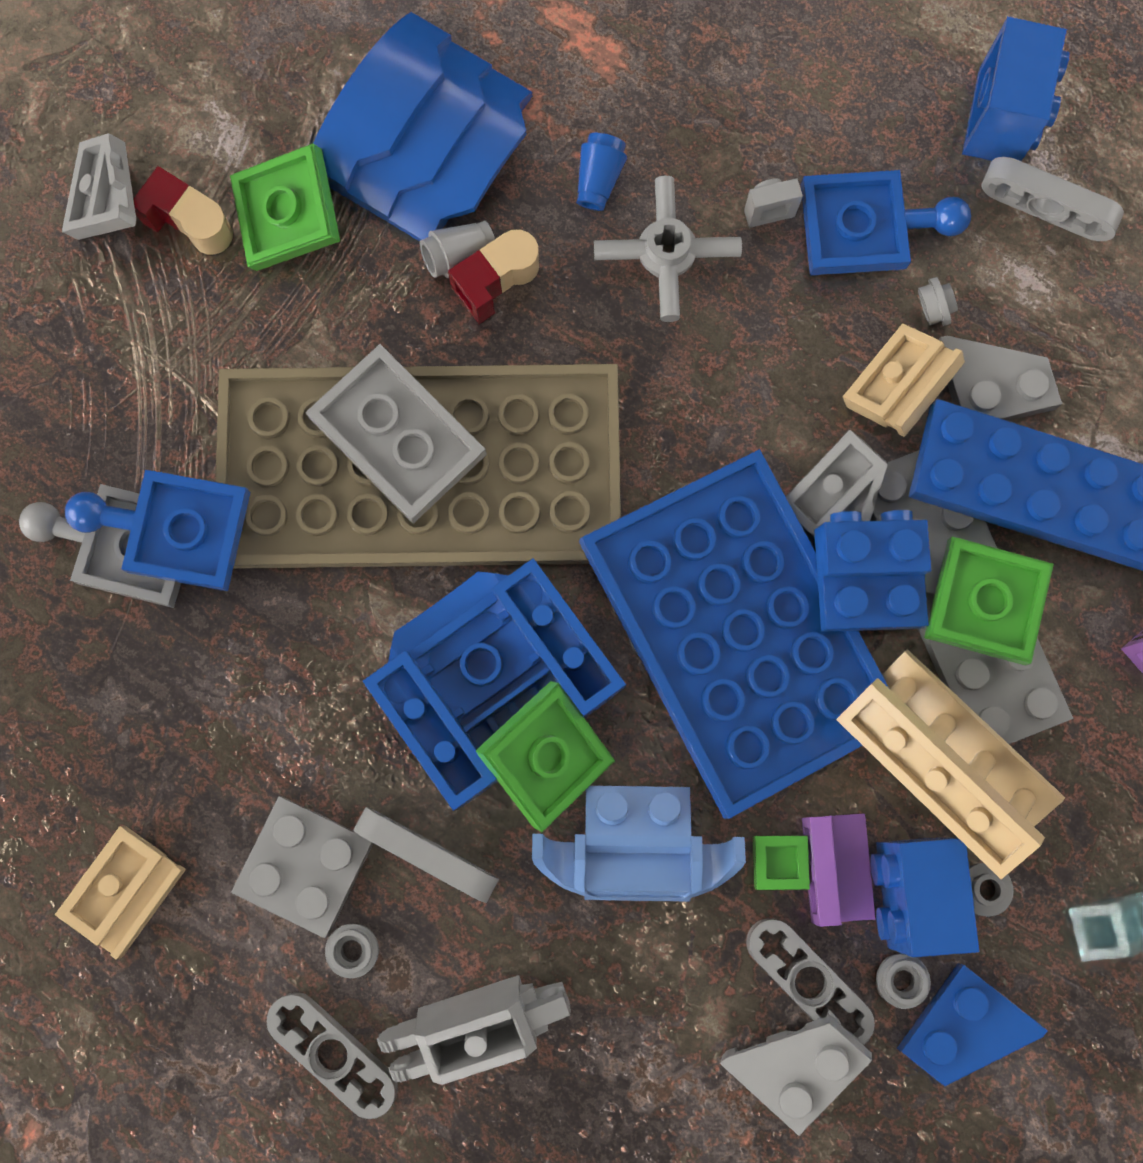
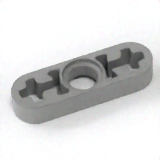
[981,157,1124,241]
[353,807,499,903]
[746,918,875,1045]
[266,992,398,1119]

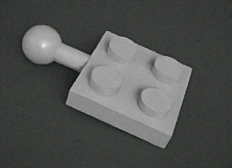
[19,484,181,608]

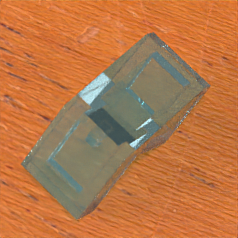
[1069,892,1143,961]

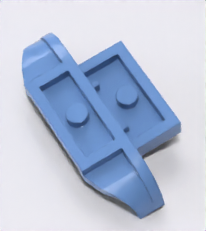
[532,786,746,902]

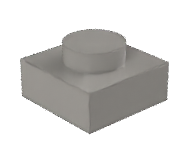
[744,178,803,228]

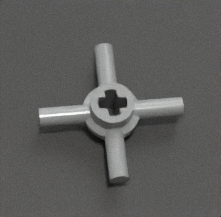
[594,175,742,322]

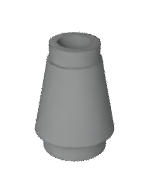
[419,221,495,278]

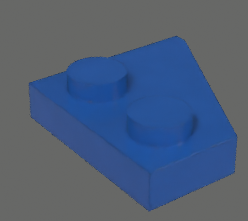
[897,963,1048,1086]

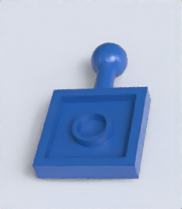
[800,170,971,276]
[65,469,251,591]

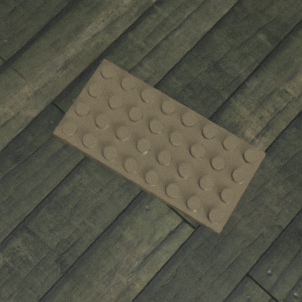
[216,364,621,569]

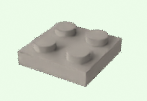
[231,796,374,938]

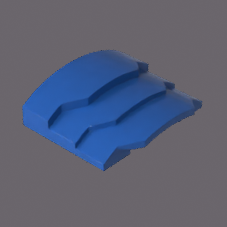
[313,12,533,241]
[362,558,626,811]

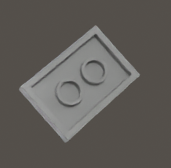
[305,344,487,524]

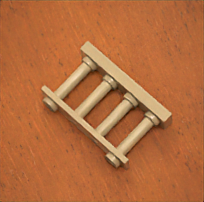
[836,649,1065,880]

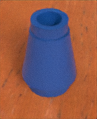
[576,133,628,211]

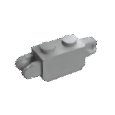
[377,975,571,1085]

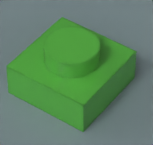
[752,835,810,890]

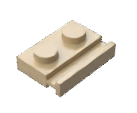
[843,323,965,437]
[55,826,186,960]

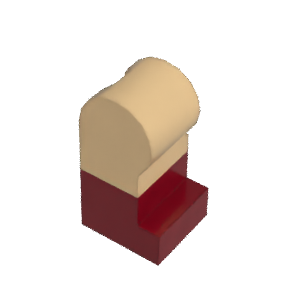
[133,166,233,255]
[448,230,539,325]

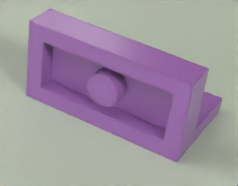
[802,814,876,927]

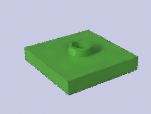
[230,144,340,271]
[924,536,1054,666]
[475,681,615,832]

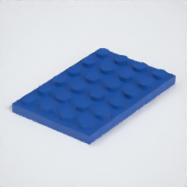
[579,449,890,819]

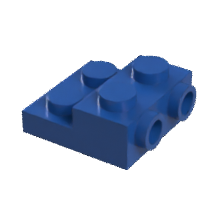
[814,510,932,632]

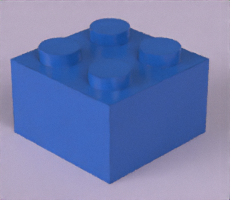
[962,16,1070,161]
[870,837,979,957]

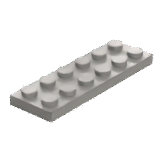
[871,450,1073,744]

